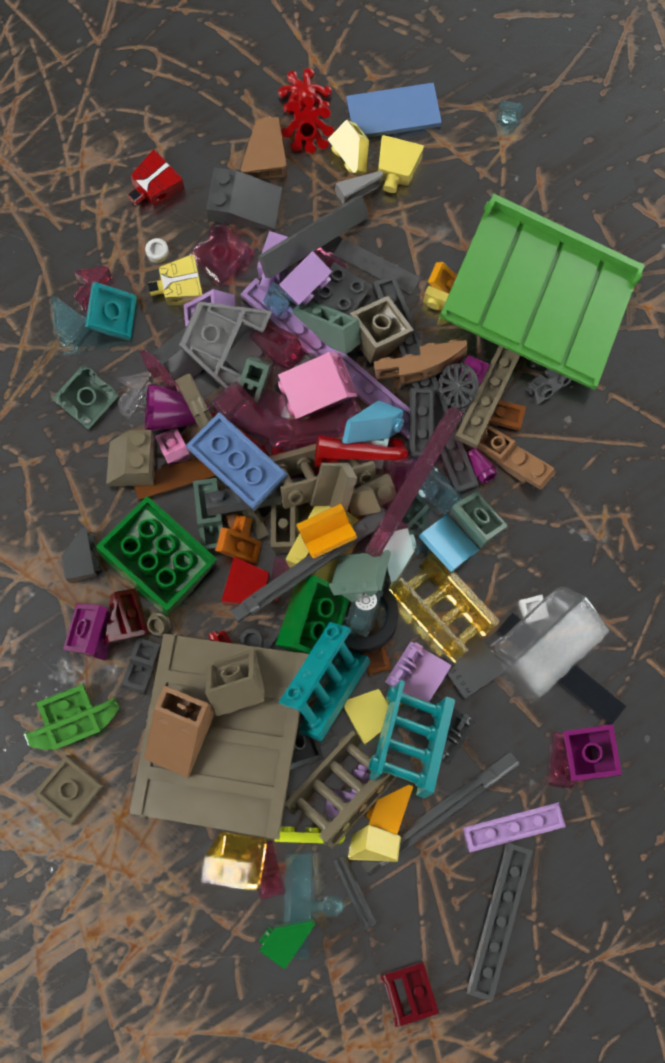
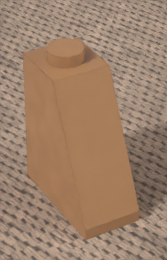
[241,116,287,180]

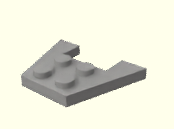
[179,302,272,397]

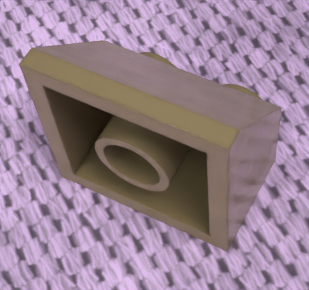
[349,296,414,364]
[106,430,157,486]
[205,649,265,716]

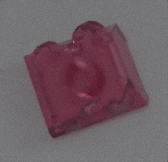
[190,223,255,285]

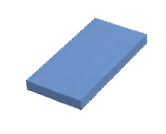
[346,83,442,138]
[186,412,288,511]

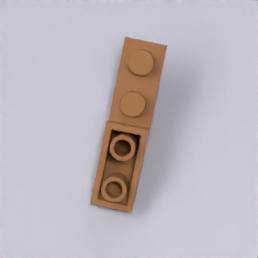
[374,339,467,385]
[477,425,556,490]

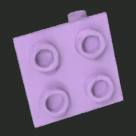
[385,641,452,702]

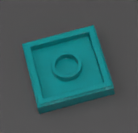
[85,282,137,341]

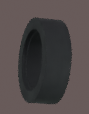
[344,584,398,653]

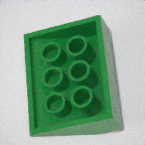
[96,496,217,617]

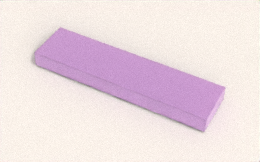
[463,802,566,852]

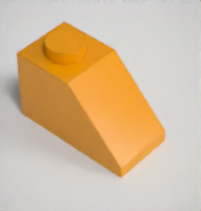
[365,785,413,835]

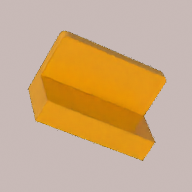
[296,503,357,559]

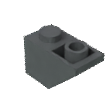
[61,527,101,583]

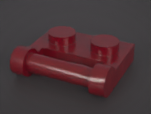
[380,961,439,1027]

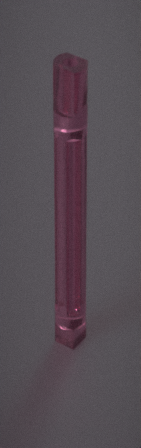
[365,407,463,557]

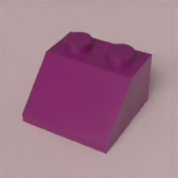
[563,724,622,781]

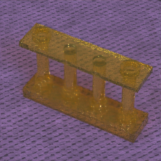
[389,552,500,663]

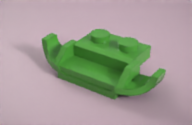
[23,683,120,750]

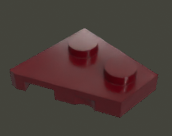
[104,588,149,644]

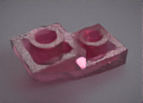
[548,732,574,789]
[248,840,285,900]

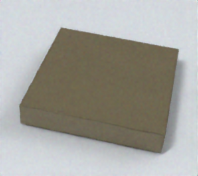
[33,755,104,826]

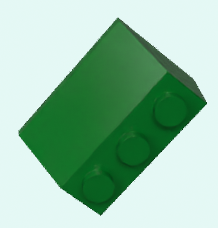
[276,576,349,654]

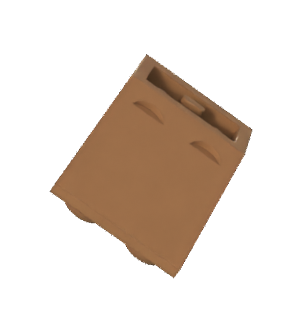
[144,685,215,778]

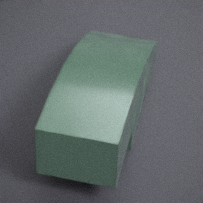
[193,478,224,556]

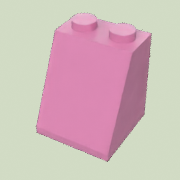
[278,352,358,419]

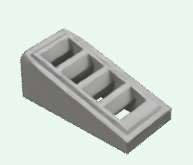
[335,171,383,204]

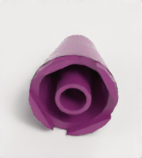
[145,384,209,431]

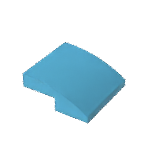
[418,515,480,572]

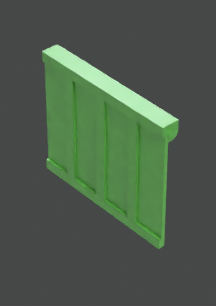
[439,193,645,390]

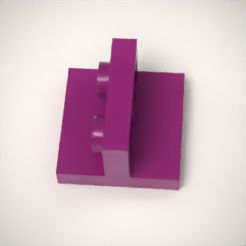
[63,603,110,661]

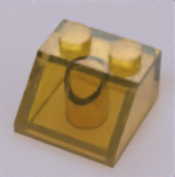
[201,831,267,890]

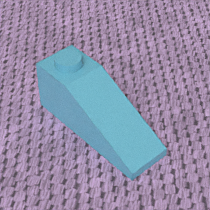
[342,400,404,444]

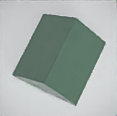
[449,491,508,550]

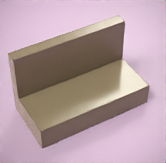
[310,463,357,514]

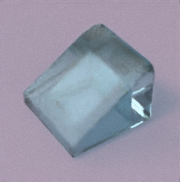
[263,282,290,317]

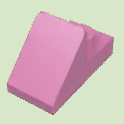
[155,428,190,466]

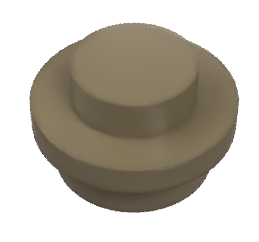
[147,612,171,636]

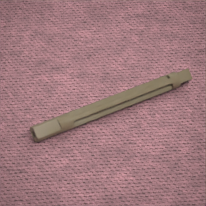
[176,373,269,540]

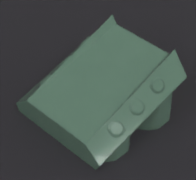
[52,365,119,429]
[329,550,391,602]

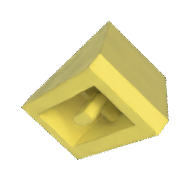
[348,825,401,862]

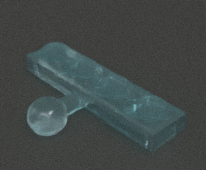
[284,853,343,959]

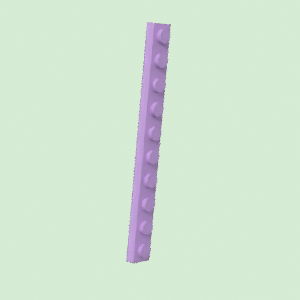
[241,278,409,440]

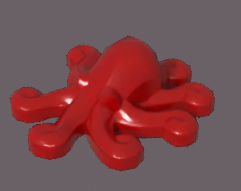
[278,68,332,119]
[281,95,334,153]

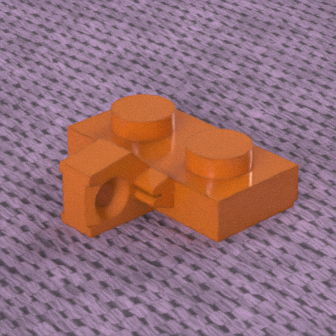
[215,516,262,564]

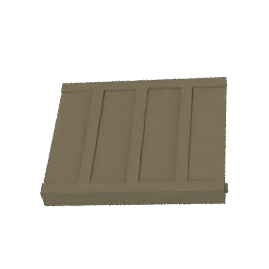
[129,633,309,840]

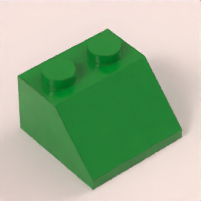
[259,918,316,970]

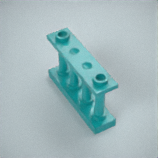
[279,622,371,742]
[368,680,455,799]

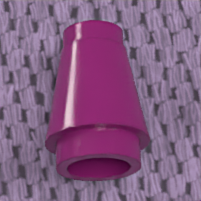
[467,448,498,484]

